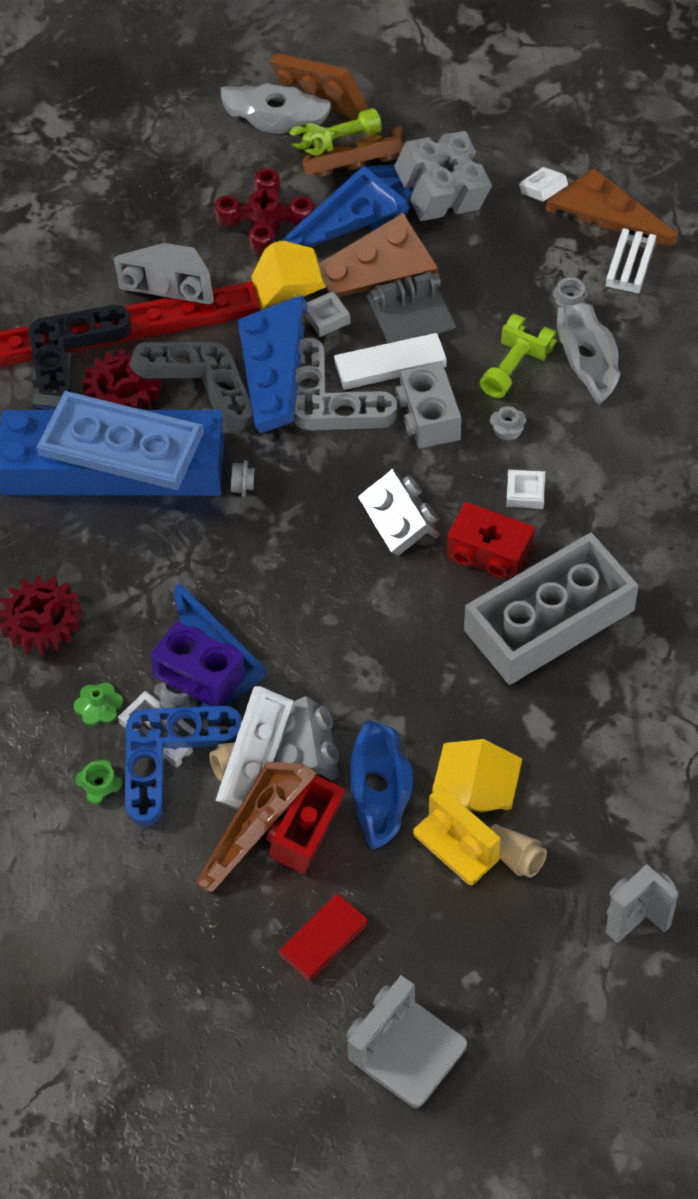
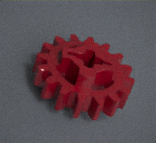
[82,349,162,410]
[0,575,83,655]

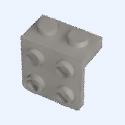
[346,975,467,1108]

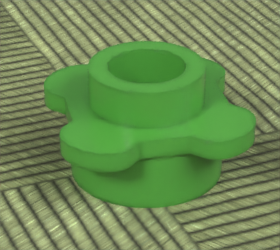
[75,760,123,804]

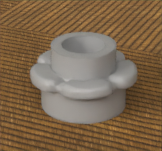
[553,277,588,306]
[490,406,526,440]
[231,460,255,497]

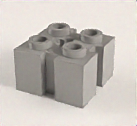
[394,131,492,221]

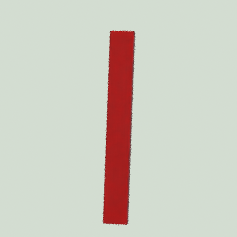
[0,281,260,367]

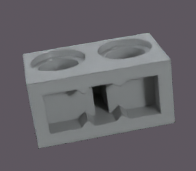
[395,362,461,449]

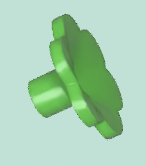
[73,682,124,726]

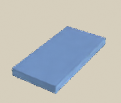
[36,391,204,490]

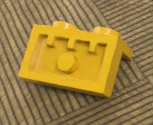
[413,786,501,885]

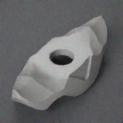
[221,83,331,134]
[557,303,621,405]

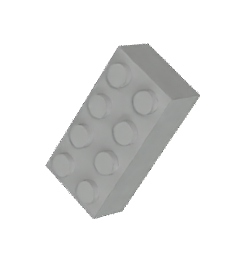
[464,532,638,685]

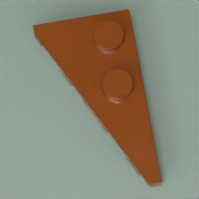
[546,168,678,246]
[195,762,316,893]

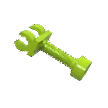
[289,108,382,156]
[480,313,558,399]

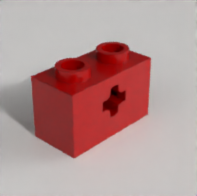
[447,502,535,580]

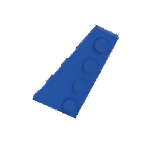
[238,295,307,434]

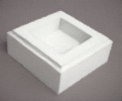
[519,167,568,201]
[506,470,545,509]

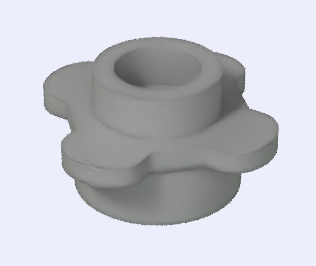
[154,682,198,708]

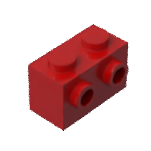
[266,774,346,875]

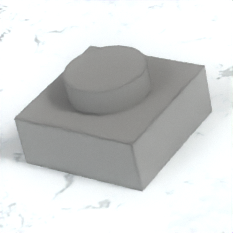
[304,291,350,337]

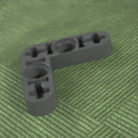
[130,342,252,431]

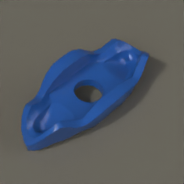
[350,720,413,850]

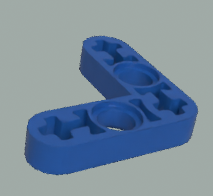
[125,706,242,827]

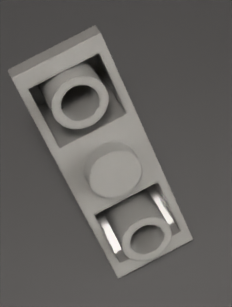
[114,243,214,304]

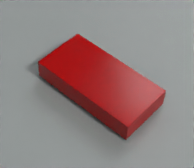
[279,893,368,982]

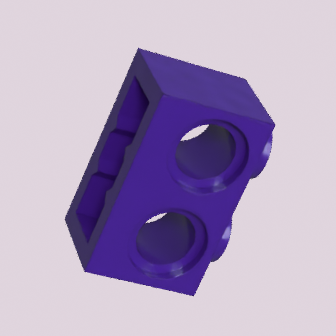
[151,621,245,706]

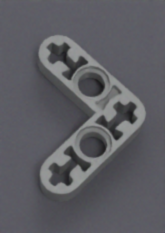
[294,338,397,430]

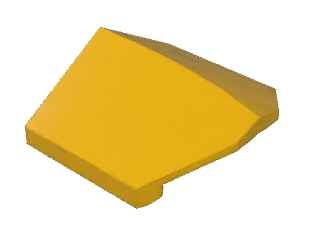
[251,241,326,311]
[432,739,522,813]

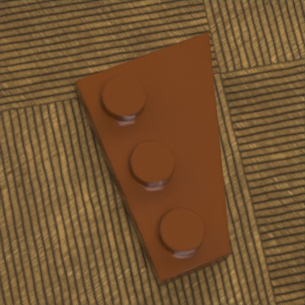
[269,53,369,120]
[303,126,405,177]
[319,213,439,298]

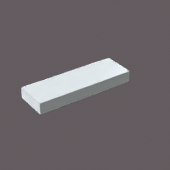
[334,333,447,390]
[215,686,293,810]

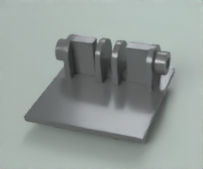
[367,271,456,343]

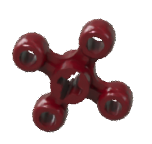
[214,168,315,256]

